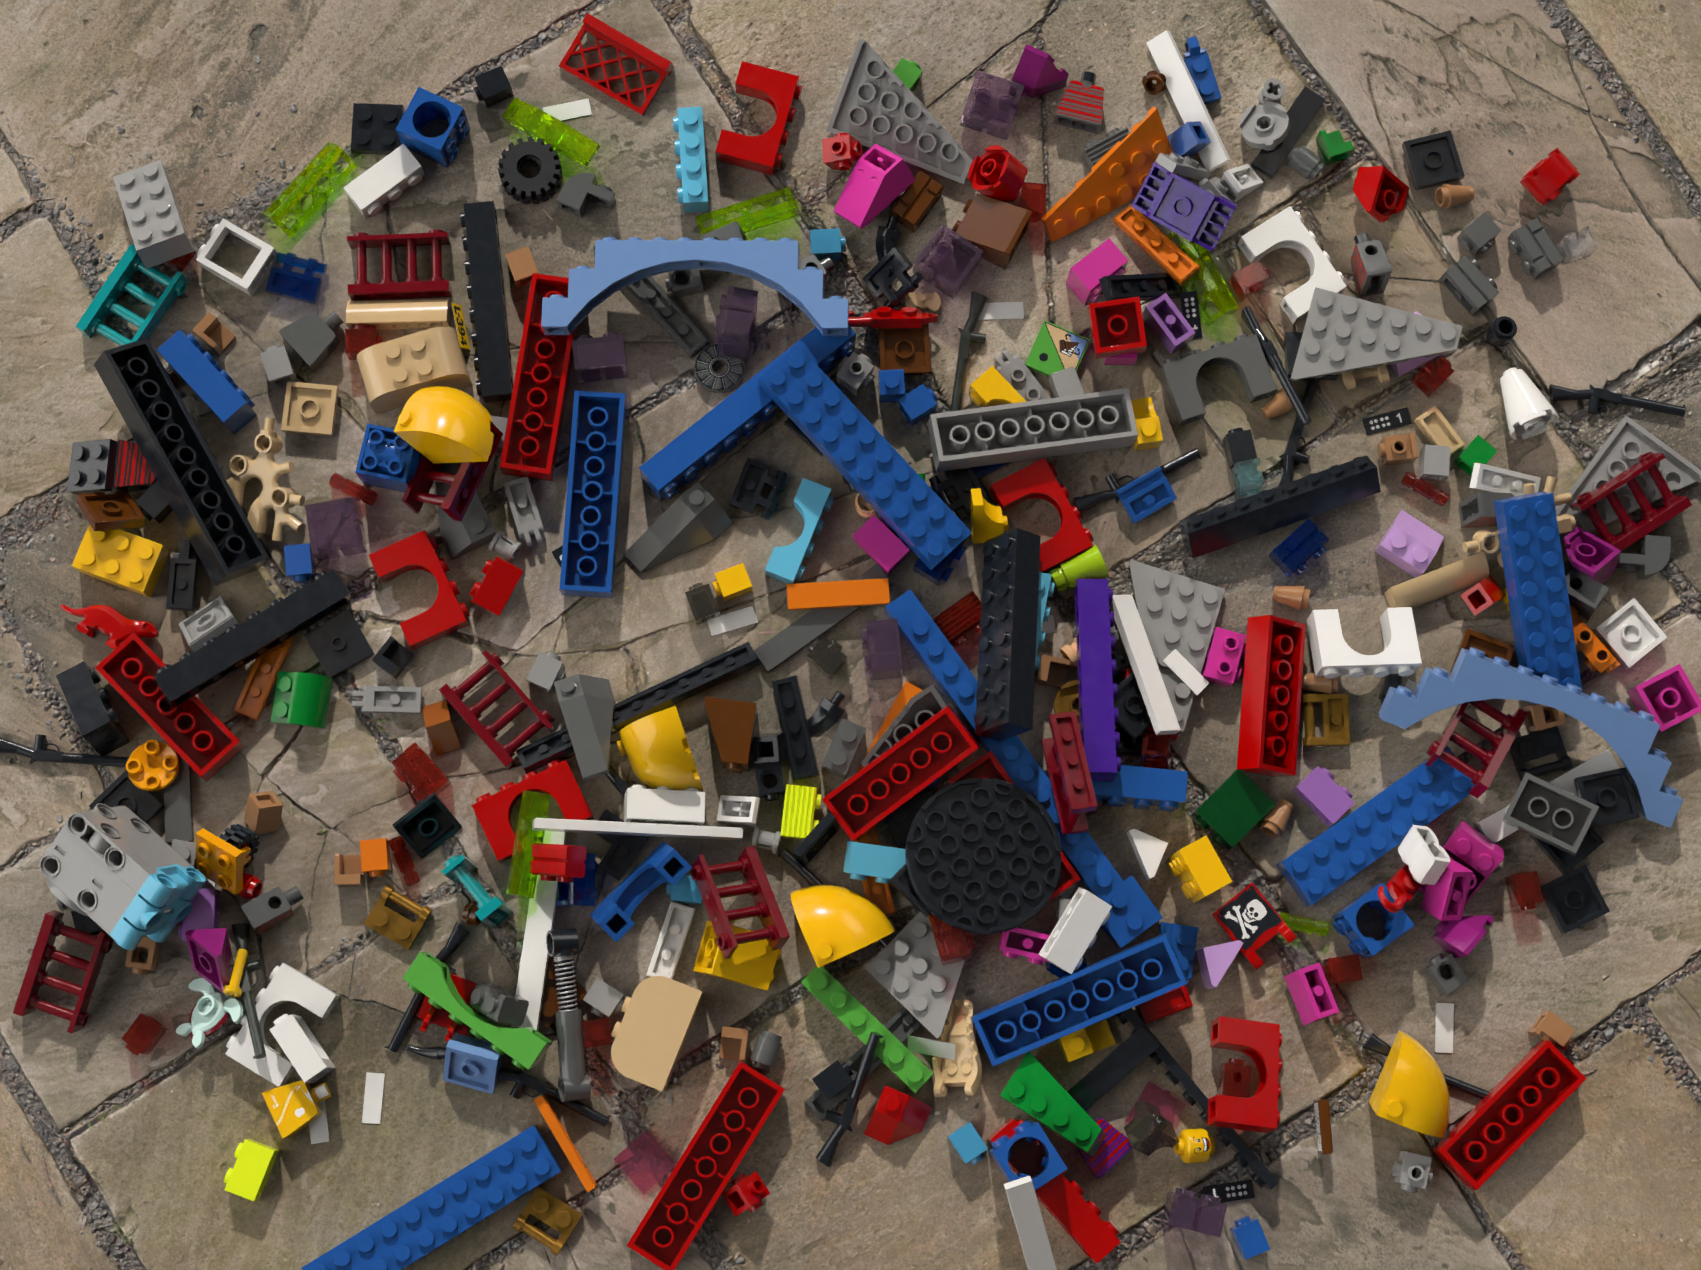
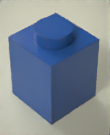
[1167,121,1211,158]
[878,369,905,403]
[897,384,938,426]
[284,543,316,584]
[1230,1216,1270,1260]

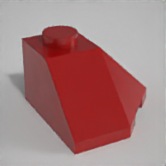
[1352,166,1409,222]
[864,1085,932,1145]

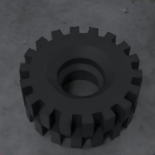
[498,137,562,204]

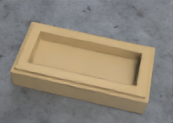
[1414,405,1465,456]

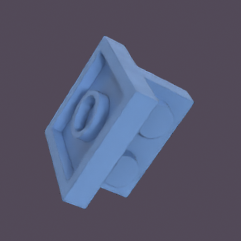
[443,1033,506,1094]

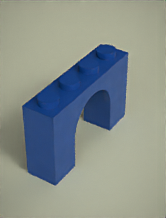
[589,841,692,943]

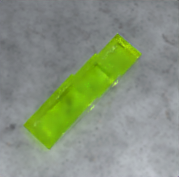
[502,97,600,167]

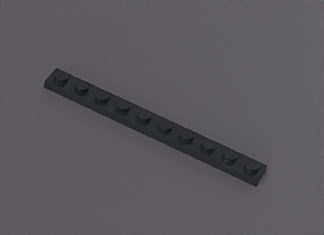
[516,641,760,774]
[1115,1008,1279,1190]

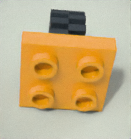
[196,824,259,895]

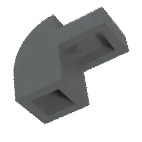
[556,173,616,218]
[1616,535,1671,580]

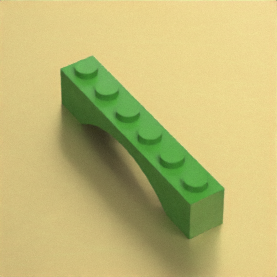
[403,952,553,1070]
[801,966,933,1093]

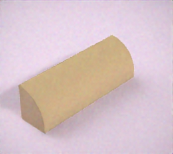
[346,298,450,330]
[1384,552,1489,609]

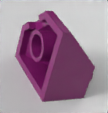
[1010,44,1069,98]
[1563,527,1621,584]
[1431,915,1494,958]

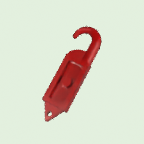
[849,306,938,328]
[1378,863,1422,913]

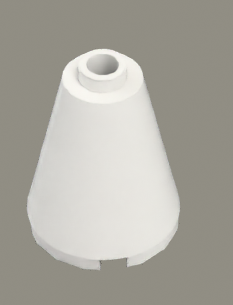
[1500,367,1559,440]

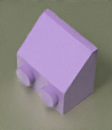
[1374,509,1444,578]

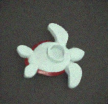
[176,978,243,1049]

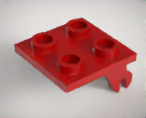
[417,973,477,1042]

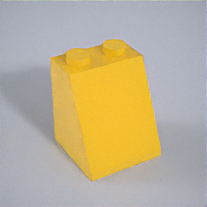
[693,921,782,991]

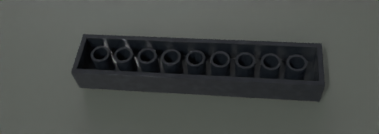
[94,338,269,586]

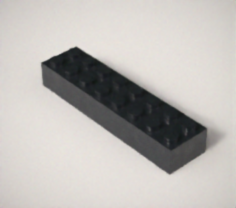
[975,528,1041,741]

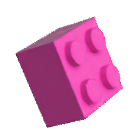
[1066,238,1128,306]
[1626,664,1701,734]

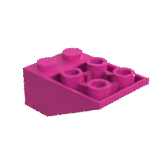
[834,144,915,229]
[1419,819,1505,905]

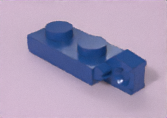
[1183,36,1222,105]

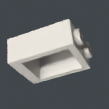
[196,219,279,296]
[269,1013,335,1083]

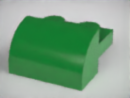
[271,671,333,729]

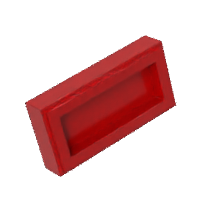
[1137,985,1193,1024]

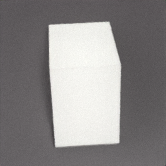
[1221,163,1264,203]
[716,795,760,827]
[1127,829,1168,881]

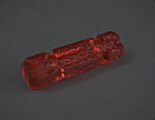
[1401,472,1449,506]
[329,473,378,506]
[389,836,420,886]

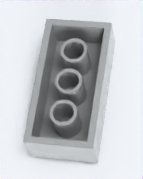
[113,160,194,269]

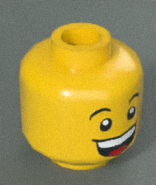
[1174,1128,1215,1164]

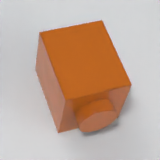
[360,838,392,878]

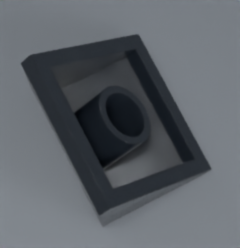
[393,792,462,859]

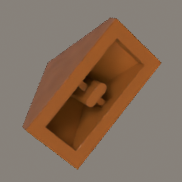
[422,699,462,756]

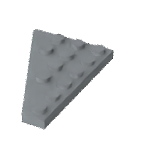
[826,38,973,184]
[1290,287,1463,382]
[1555,416,1701,546]
[1128,560,1225,733]
[865,912,974,1040]

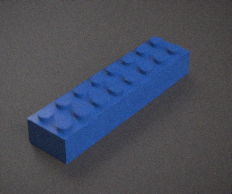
[559,390,627,598]
[1494,492,1583,704]
[1277,746,1473,907]
[972,932,1188,1066]

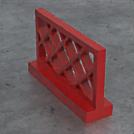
[559,13,674,116]

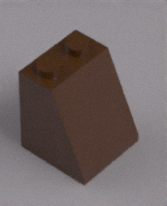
[951,193,1032,270]
[704,696,757,774]

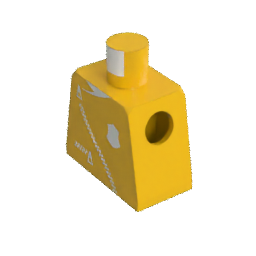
[262,1080,331,1139]

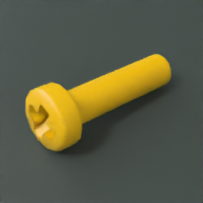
[223,949,249,997]

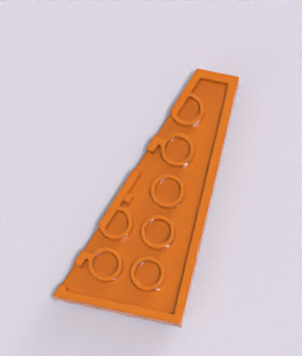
[1041,107,1173,242]

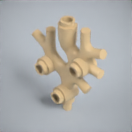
[226,417,305,541]
[1462,476,1576,568]

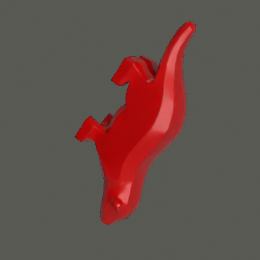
[60,604,159,650]

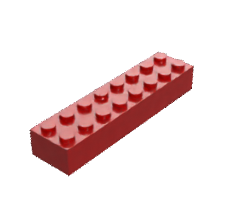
[500,273,579,481]
[626,1061,785,1270]

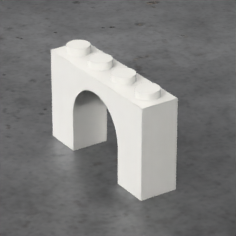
[1237,206,1347,324]
[1306,607,1422,679]
[225,963,340,1087]

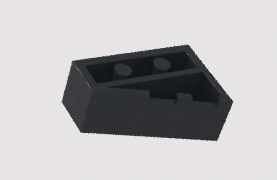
[56,661,130,756]

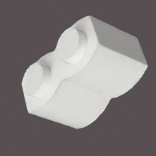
[1398,825,1450,885]

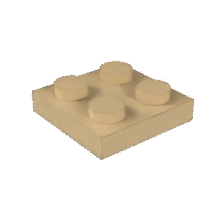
[281,381,339,437]

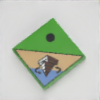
[1025,320,1090,377]

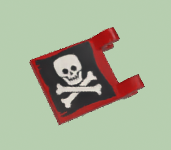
[1212,883,1297,970]

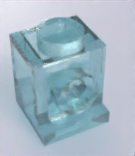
[1231,458,1264,498]

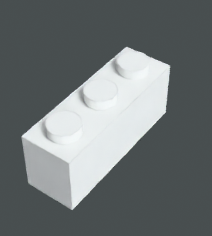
[343,144,425,218]
[624,785,705,826]
[1038,887,1112,974]

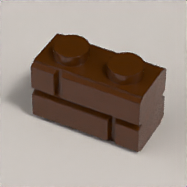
[890,171,944,233]

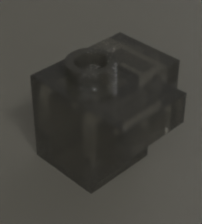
[1124,1099,1180,1156]

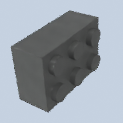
[1503,772,1599,856]

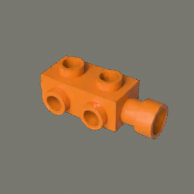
[1570,604,1621,674]

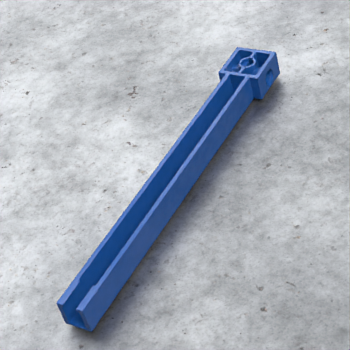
[884,589,1163,950]

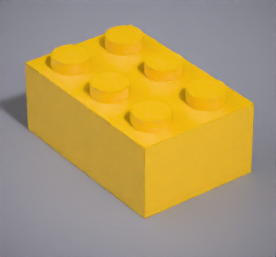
[72,524,170,598]
[1168,835,1232,903]

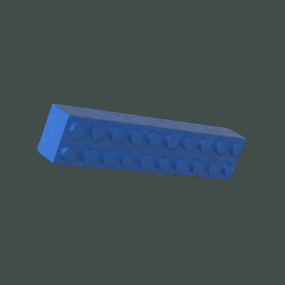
[639,326,856,502]
[758,344,972,570]
[301,1125,563,1270]

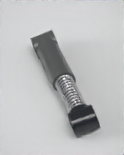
[546,928,591,1102]

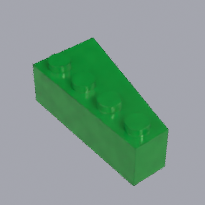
[1000,1051,1107,1157]

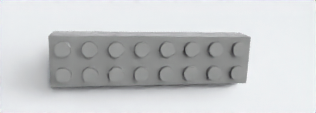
[927,388,1138,472]

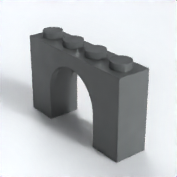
[1159,334,1277,426]

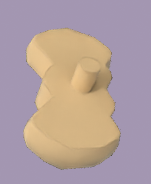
[904,292,942,313]

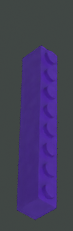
[1074,579,1121,781]

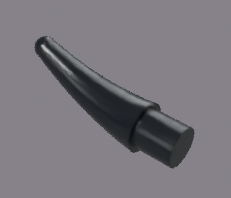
[406,1045,446,1060]

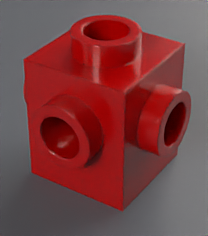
[822,133,862,171]
[722,1171,770,1216]

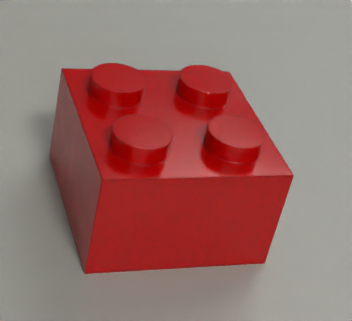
[1088,296,1147,359]

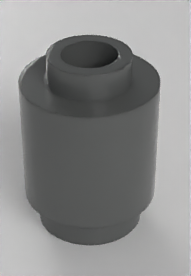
[1287,145,1325,181]
[750,1030,783,1071]

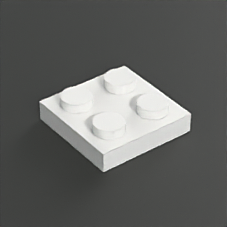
[1593,598,1667,669]

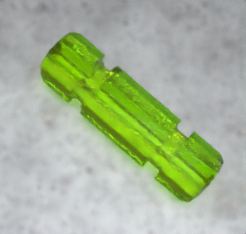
[1279,912,1329,937]

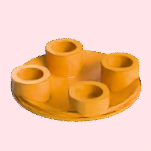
[126,739,180,791]

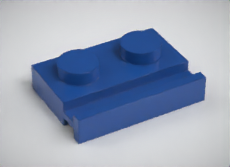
[1115,466,1177,523]
[1158,922,1198,979]

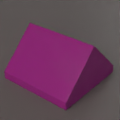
[185,928,234,995]

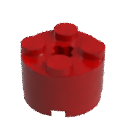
[968,145,1028,202]
[1520,147,1580,206]

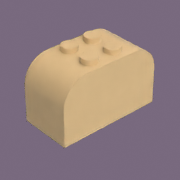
[356,327,473,414]
[611,976,704,1092]

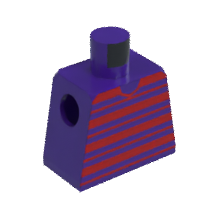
[1074,1117,1135,1179]

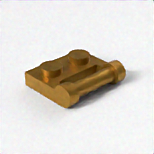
[1301,694,1350,747]
[363,884,433,950]
[512,1186,583,1256]

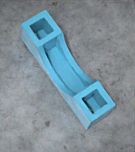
[765,478,834,584]

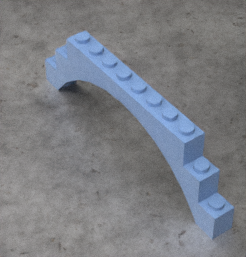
[541,237,849,336]
[1378,647,1683,828]

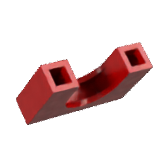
[715,61,802,175]
[989,458,1094,573]
[369,530,470,651]
[472,759,594,863]
[1207,1016,1283,1133]

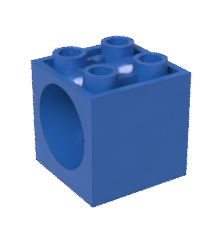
[396,87,470,168]
[355,423,422,493]
[1331,882,1414,959]
[989,1120,1068,1190]

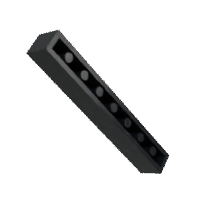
[460,201,513,403]
[1179,455,1381,558]
[154,569,351,709]

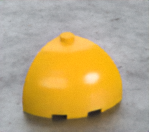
[393,385,494,464]
[616,706,703,791]
[791,885,895,968]
[1369,1030,1450,1137]

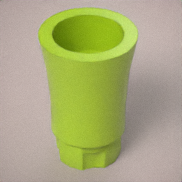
[1049,545,1109,592]

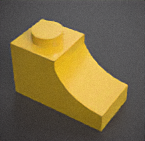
[969,366,1026,407]
[1131,397,1163,451]
[971,488,1008,544]
[1057,1019,1116,1063]

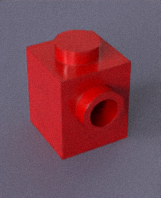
[1460,575,1506,616]

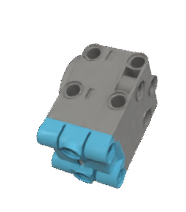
[39,803,206,950]

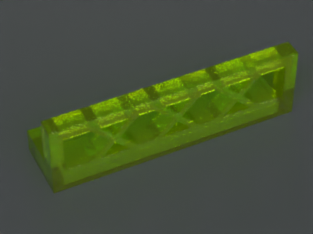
[262,142,357,238]
[695,187,799,236]
[1166,231,1240,326]
[506,790,551,899]

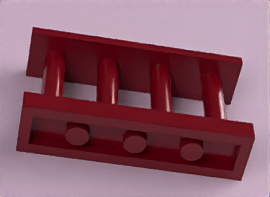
[347,229,452,300]
[401,423,503,522]
[1570,452,1692,551]
[439,650,555,770]
[1425,700,1528,799]
[1041,711,1098,835]
[691,846,790,959]
[13,910,113,1033]

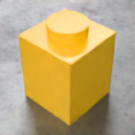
[712,563,753,602]

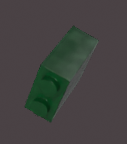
[1192,769,1276,850]

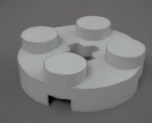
[1240,101,1290,151]

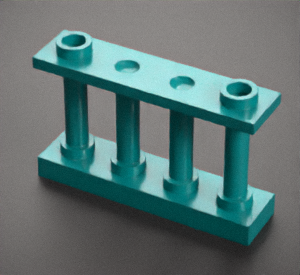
[76,243,187,346]
[441,854,513,928]

